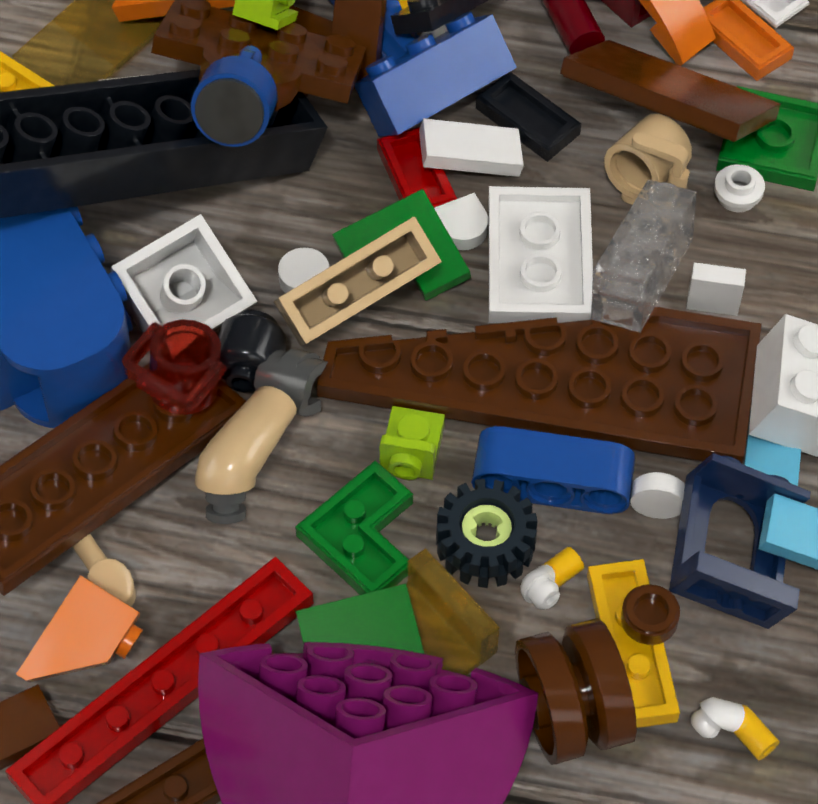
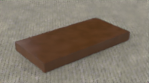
[560,40,781,142]

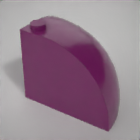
[198,642,538,804]

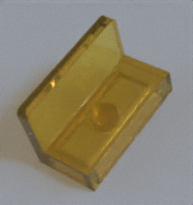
[406,548,499,676]

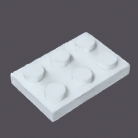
[488,186,594,323]

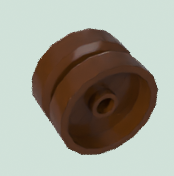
[515,618,637,765]

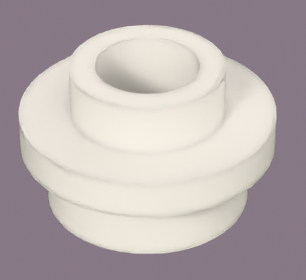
[714,164,765,212]

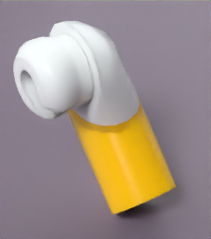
[520,547,584,610]
[690,697,780,761]

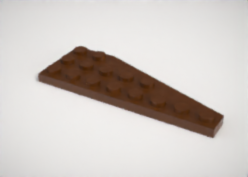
[317,307,762,464]

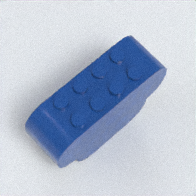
[0,207,135,428]

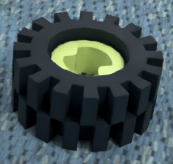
[436,479,537,588]

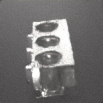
[591,179,697,333]

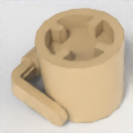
[604,114,692,216]

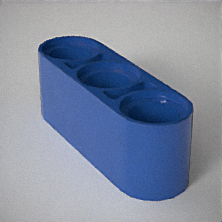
[471,426,635,514]

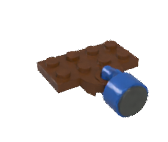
[151,0,366,147]

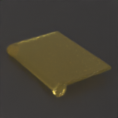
[12,0,165,86]

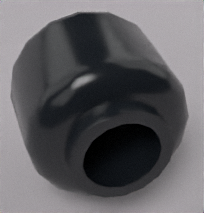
[212,310,287,392]

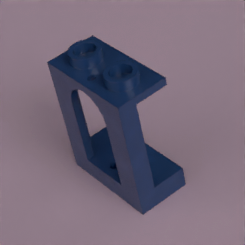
[669,453,811,629]

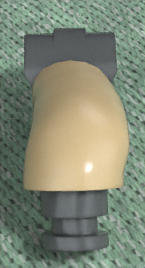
[195,348,328,524]

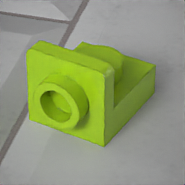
[379,406,445,480]

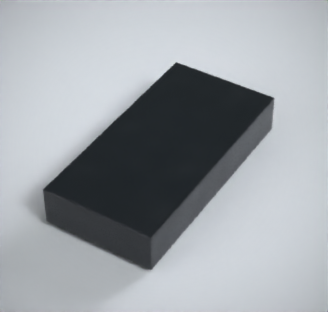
[476,72,581,162]

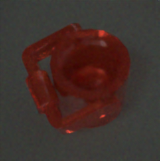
[122,319,226,415]

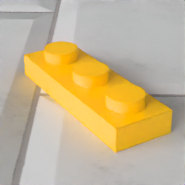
[587,559,680,728]

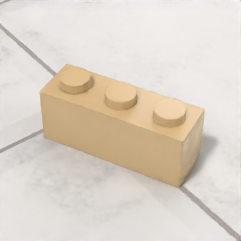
[273,216,442,346]

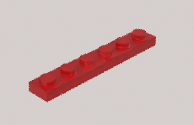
[5,556,314,804]

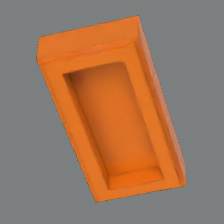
[703,0,794,81]

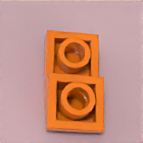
[639,0,716,66]

